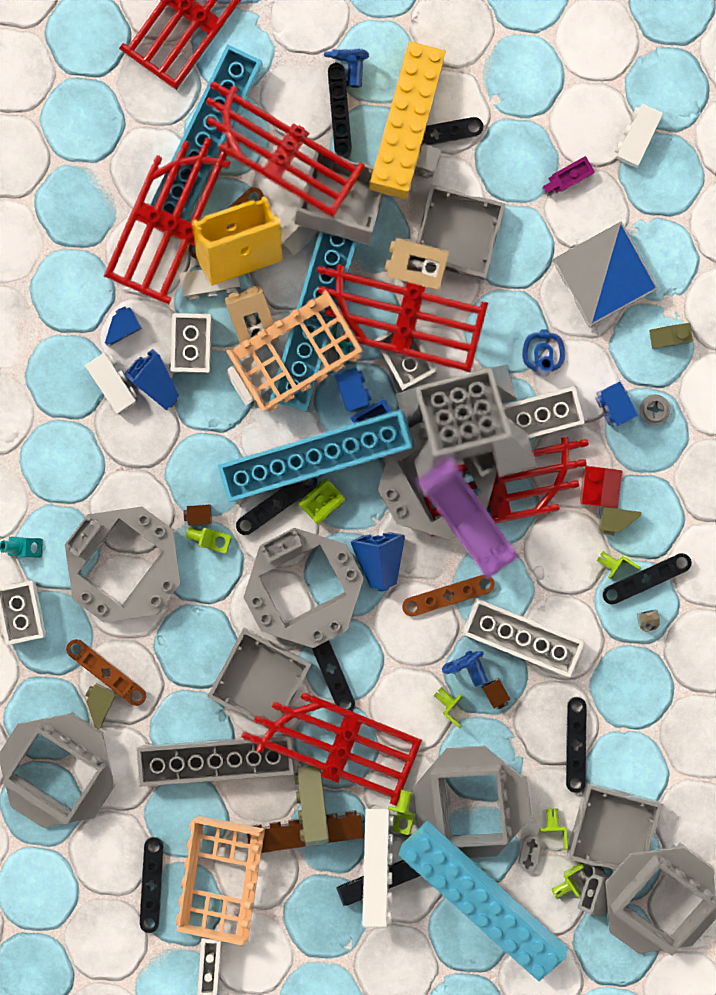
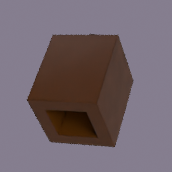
[183,504,212,525]
[482,678,510,709]

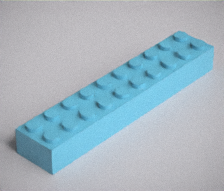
[150,44,263,221]
[270,231,357,412]
[218,410,415,502]
[398,820,567,982]

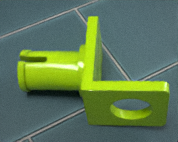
[186,527,232,554]
[597,551,642,579]
[434,687,463,729]
[388,790,416,835]
[540,808,568,850]
[551,862,584,899]

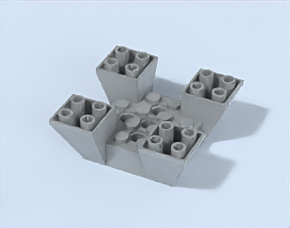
[396,365,537,497]

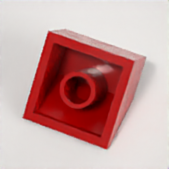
[579,466,622,508]

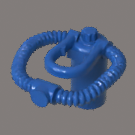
[324,49,369,88]
[522,329,565,377]
[442,651,488,687]

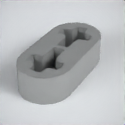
[519,835,541,872]

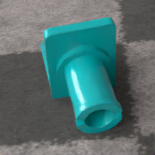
[333,323,354,364]
[0,536,43,557]

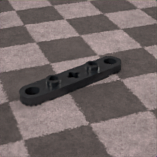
[421,117,484,147]
[236,477,318,535]
[602,553,692,605]
[312,640,355,711]
[566,696,587,793]
[140,836,164,933]

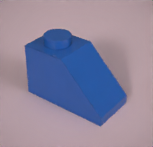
[105,306,142,347]

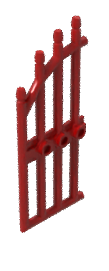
[119,0,241,90]
[206,81,365,218]
[103,138,231,305]
[317,264,489,373]
[421,437,589,537]
[241,693,422,806]

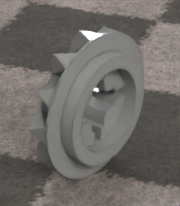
[639,394,670,425]

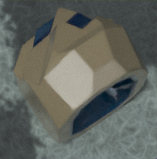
[637,609,660,632]

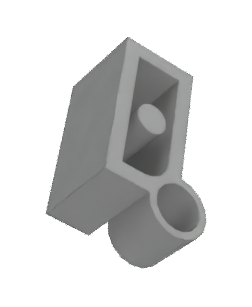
[577,864,609,917]

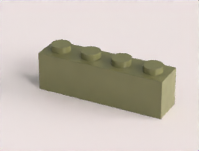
[294,765,329,846]

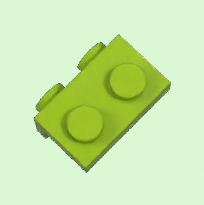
[298,478,345,525]

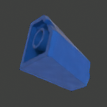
[124,349,179,411]
[351,532,405,591]

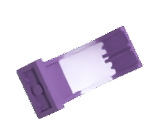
[417,457,519,579]

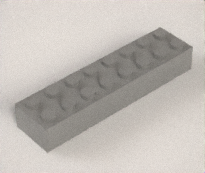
[137,734,294,787]

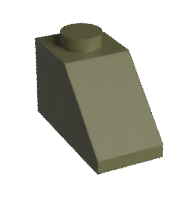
[649,323,693,349]
[599,507,642,536]
[86,683,117,729]

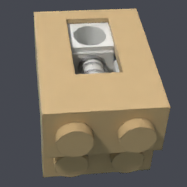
[384,237,449,290]
[225,286,279,345]

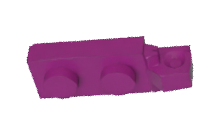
[542,156,595,195]

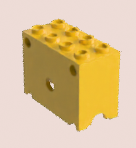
[193,196,283,286]

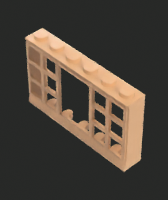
[226,291,364,413]
[176,815,265,946]

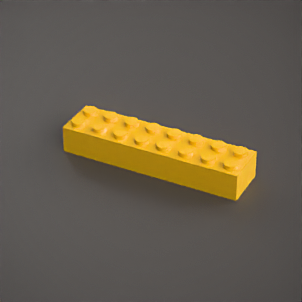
[369,41,446,200]

